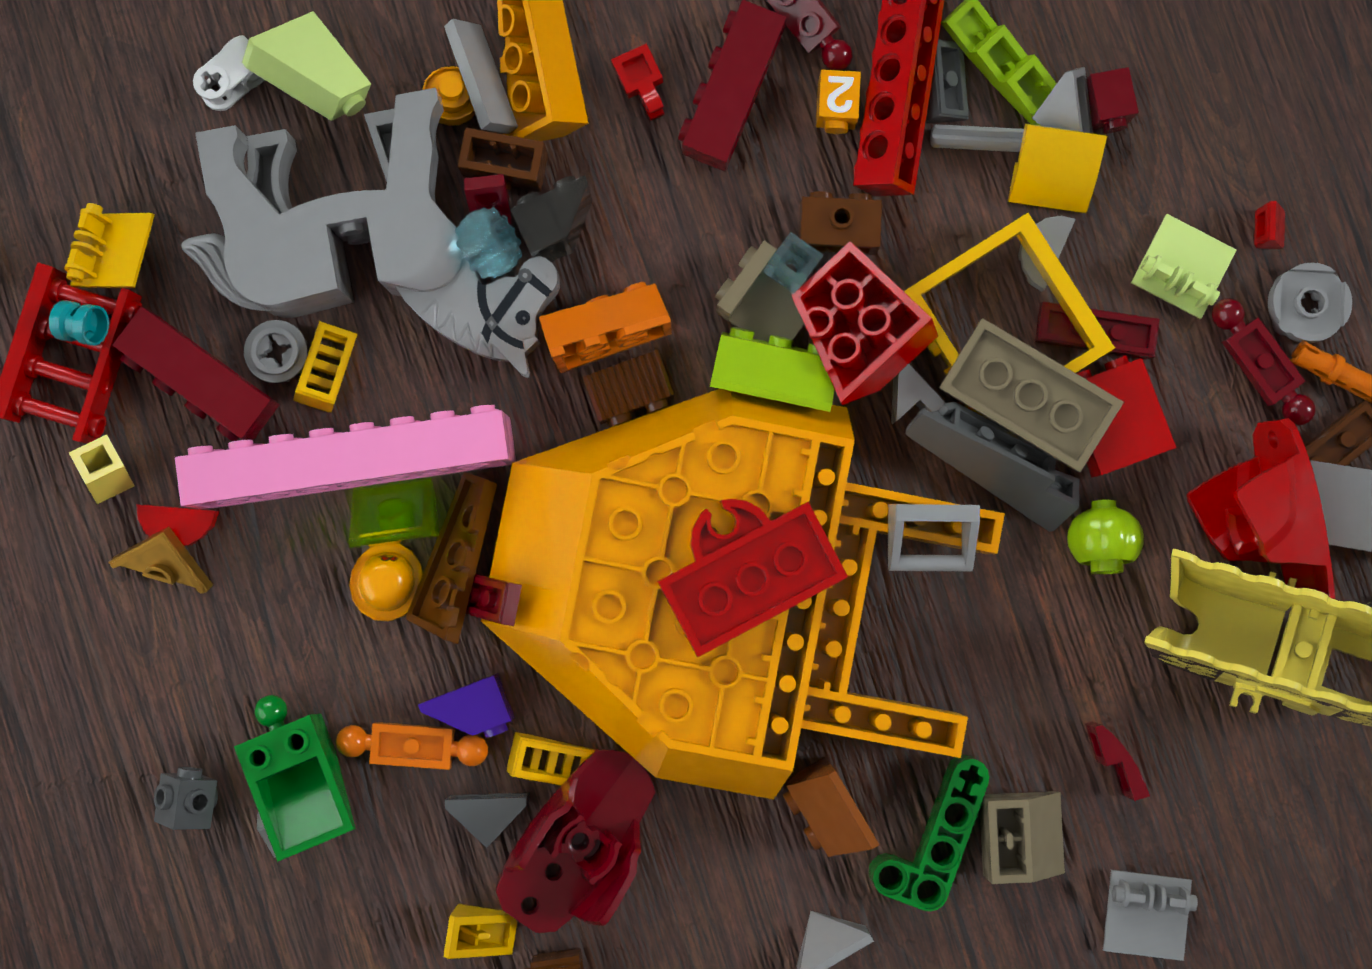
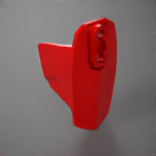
[1187,418,1335,599]

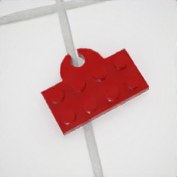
[657,499,848,657]

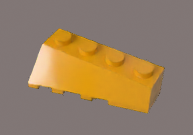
[497,0,589,141]

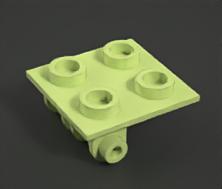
[1131,214,1237,319]

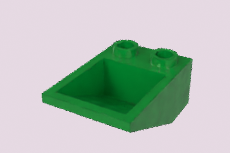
[234,695,356,862]

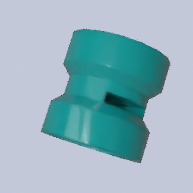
[49,300,109,346]

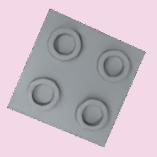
[1103,870,1198,961]

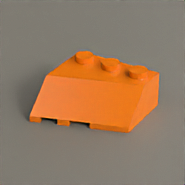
[539,282,672,373]

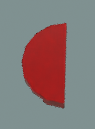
[136,504,219,546]

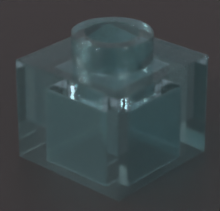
[764,232,823,293]

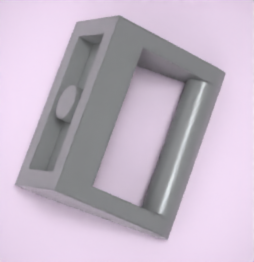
[888,504,980,572]

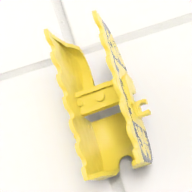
[1144,549,1372,727]

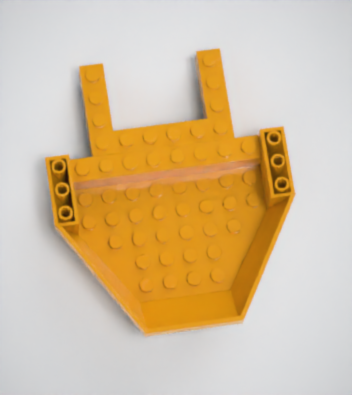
[481,389,1005,800]

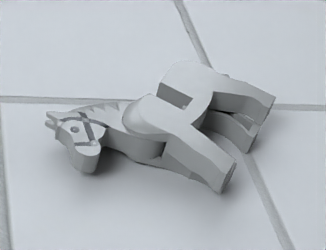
[181,88,560,378]

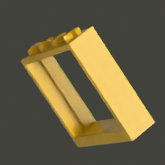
[904,213,1115,422]

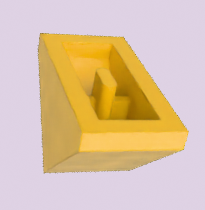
[443,904,518,959]

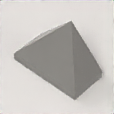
[1032,67,1093,133]
[796,911,874,969]

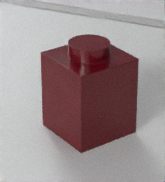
[1086,67,1139,134]

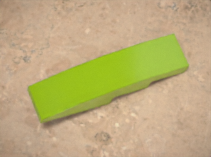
[941,0,1057,126]

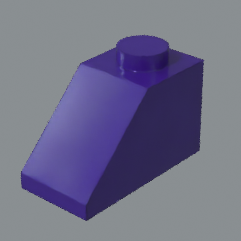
[418,673,515,738]

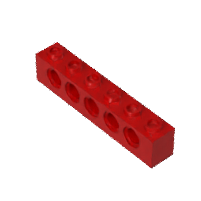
[853,0,944,196]

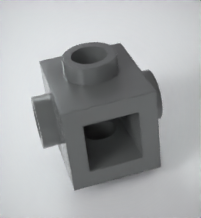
[154,767,218,830]

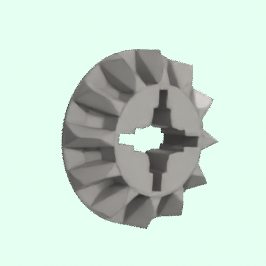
[244,320,308,383]

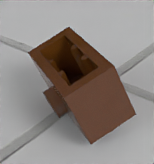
[458,128,548,192]
[798,191,882,255]

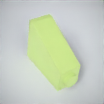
[242,11,371,121]

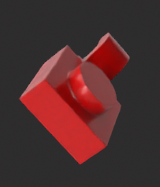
[611,43,665,121]

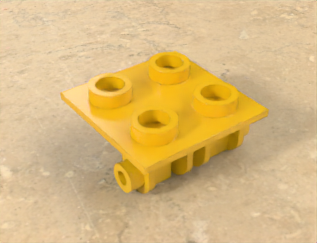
[64,203,154,288]

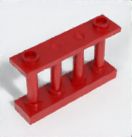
[0,262,142,444]

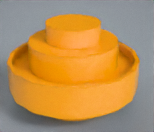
[422,66,475,126]

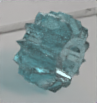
[455,207,522,279]

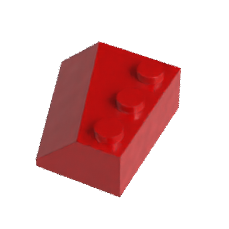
[791,241,938,405]

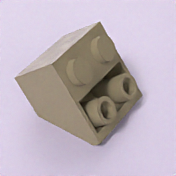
[980,791,1065,884]

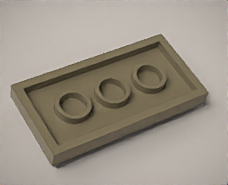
[939,318,1124,472]

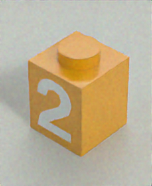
[816,70,861,134]

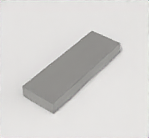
[444,19,518,134]

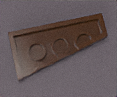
[405,472,497,644]

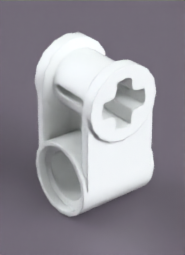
[193,35,264,111]

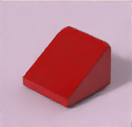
[1254,201,1285,249]

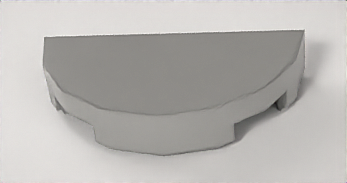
[1018,216,1076,292]

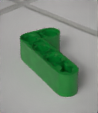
[868,754,989,912]

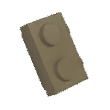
[715,240,807,342]

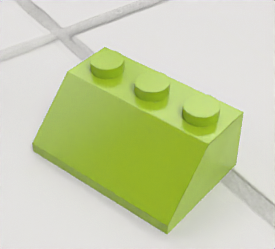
[710,327,835,412]

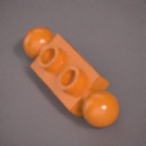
[336,722,488,770]

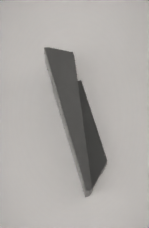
[906,402,1080,532]

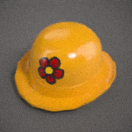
[349,542,423,621]

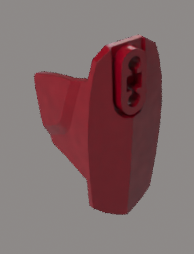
[495,749,655,933]

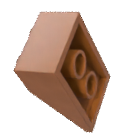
[782,757,880,857]

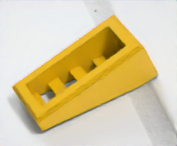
[293,321,357,412]
[507,732,595,785]

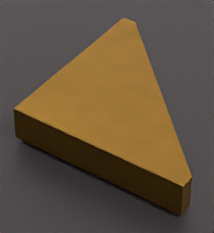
[108,527,213,594]

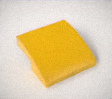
[1008,124,1107,213]

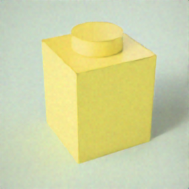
[69,435,134,504]

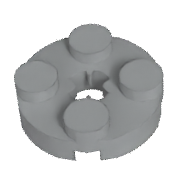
[1268,263,1352,343]

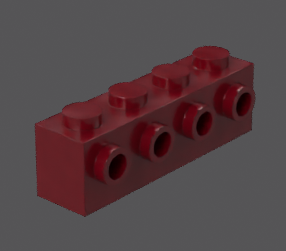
[678,0,787,172]
[113,306,280,441]

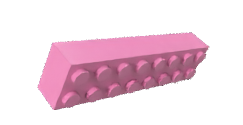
[175,405,516,510]

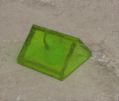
[349,477,440,548]

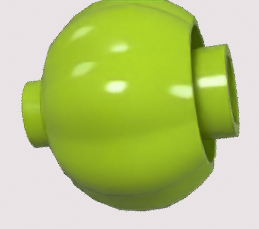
[1067,500,1144,574]

